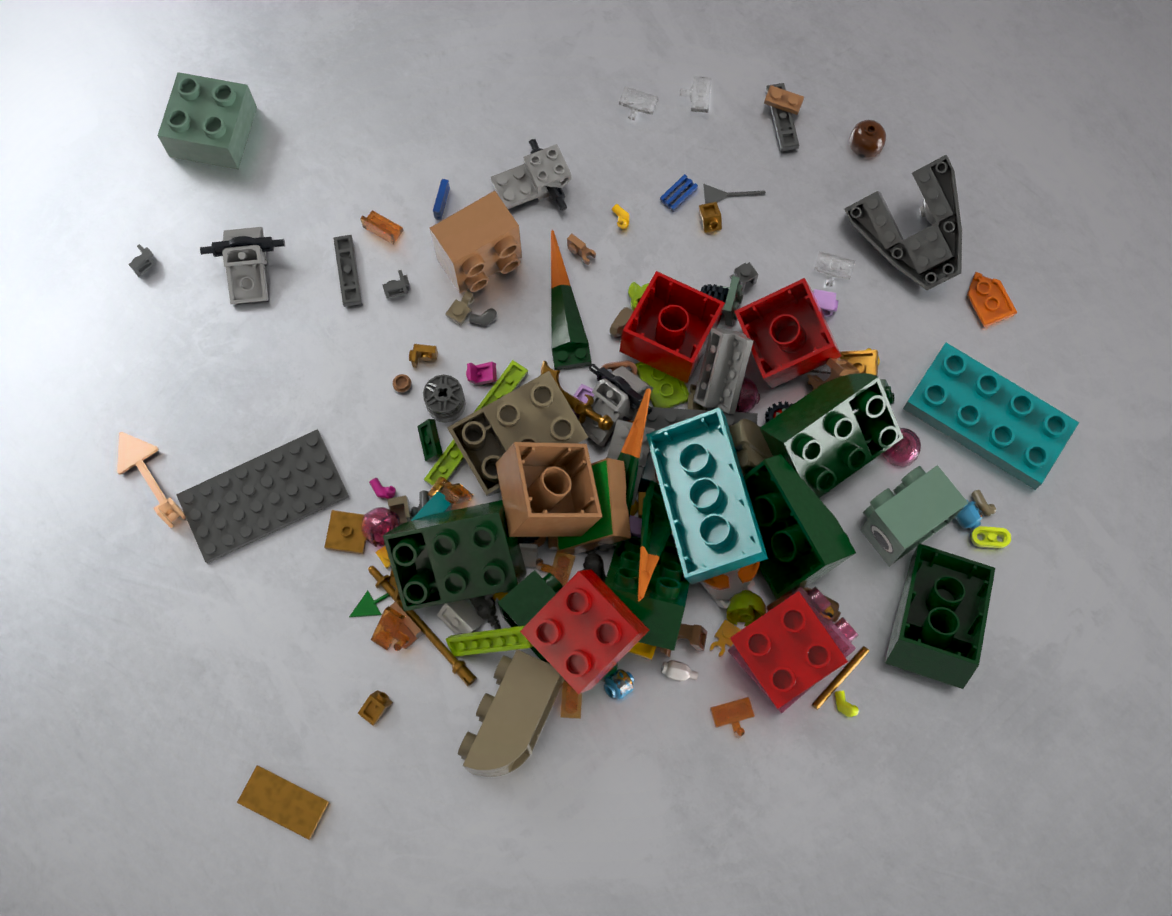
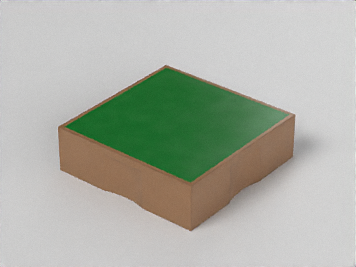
[556,458,631,555]

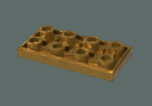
[237,765,329,840]

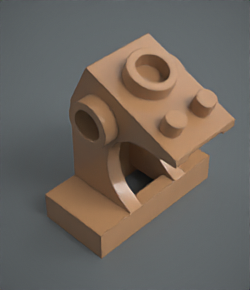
[807,358,860,390]
[660,624,707,657]

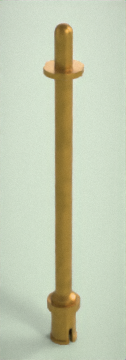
[368,566,477,686]

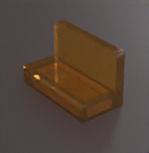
[360,210,403,244]

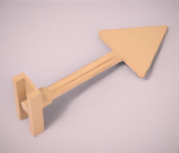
[117,432,186,528]

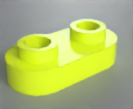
[970,526,1011,548]

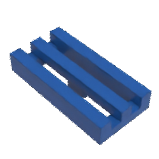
[660,174,698,211]
[433,179,450,220]

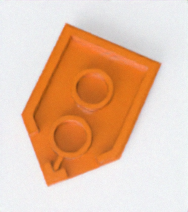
[967,272,1017,327]

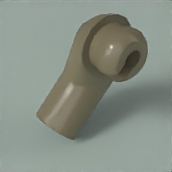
[971,490,996,516]

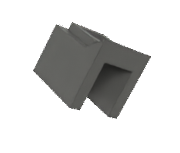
[729,262,758,292]

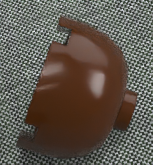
[849,120,886,157]

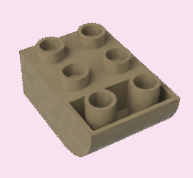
[447,371,588,496]
[458,649,564,777]

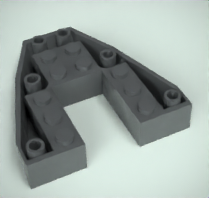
[844,155,962,290]

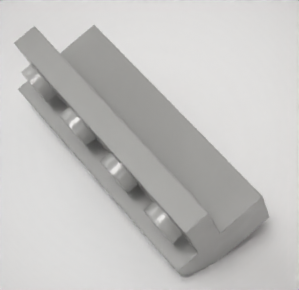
[693,328,754,414]

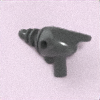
[581,549,606,583]
[469,594,501,630]

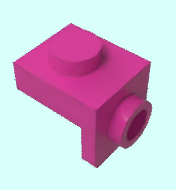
[466,362,497,386]

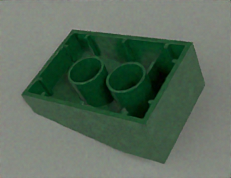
[744,454,856,599]
[885,543,995,689]

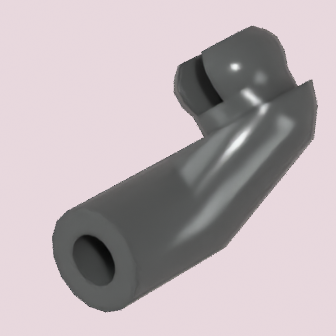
[469,308,497,326]
[410,490,429,517]

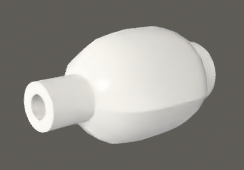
[661,660,698,681]

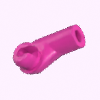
[369,478,396,499]

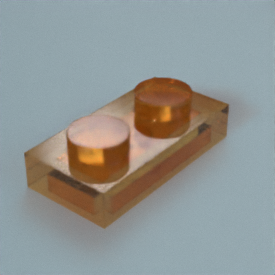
[561,679,582,719]

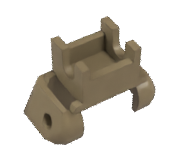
[729,419,773,476]

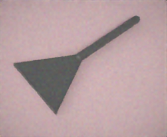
[703,183,766,204]

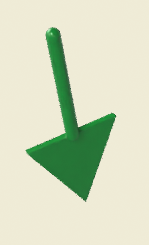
[349,588,396,617]

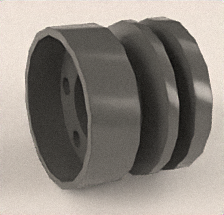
[423,374,466,423]

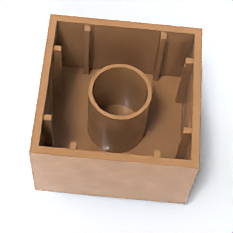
[430,190,522,293]
[496,442,602,537]

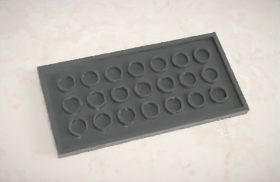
[176,429,349,563]

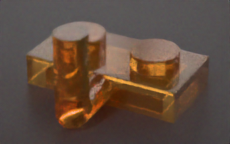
[428,477,473,504]
[536,552,576,586]
[371,606,410,651]
[710,697,755,738]

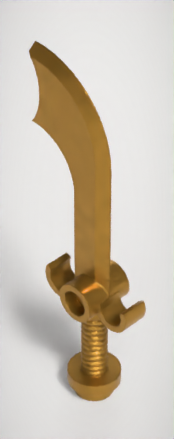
[541,361,613,430]

